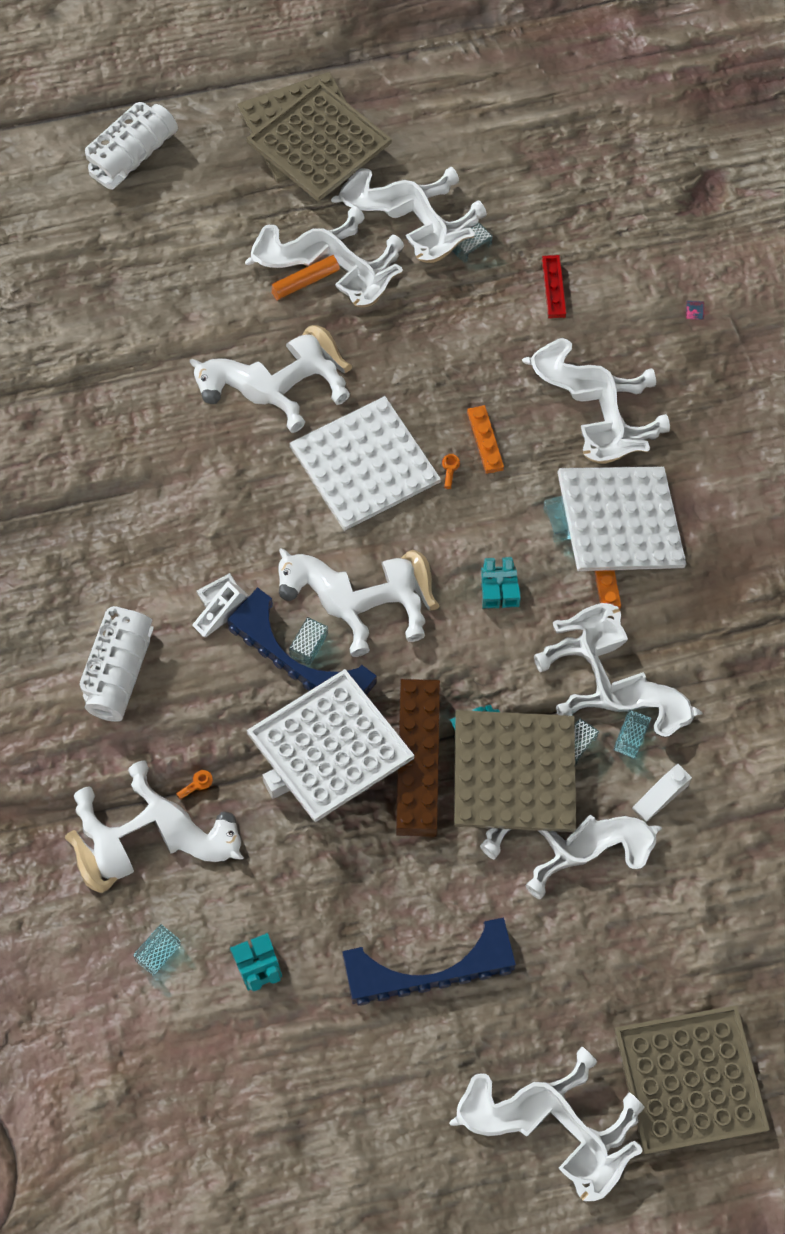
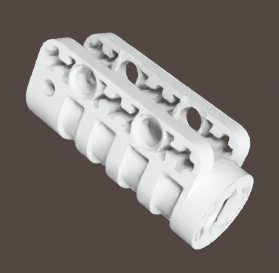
[85,102,178,189]
[80,606,154,722]

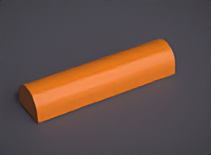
[272,255,340,300]

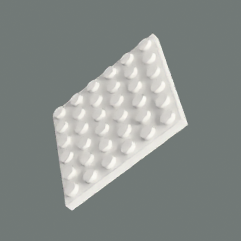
[290,396,441,531]
[558,467,687,571]
[247,669,414,822]

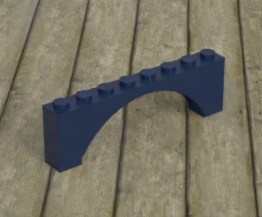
[227,587,377,695]
[342,917,516,1006]

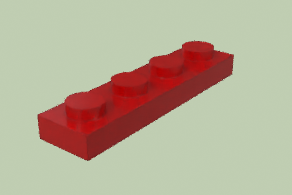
[542,255,566,319]

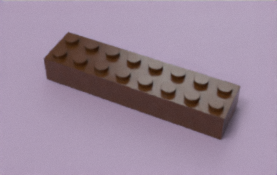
[396,679,440,837]

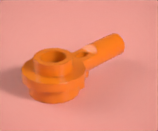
[442,454,460,489]
[176,770,213,800]

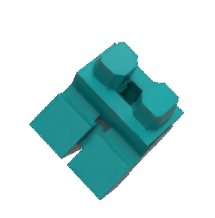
[481,557,521,609]
[230,933,283,992]

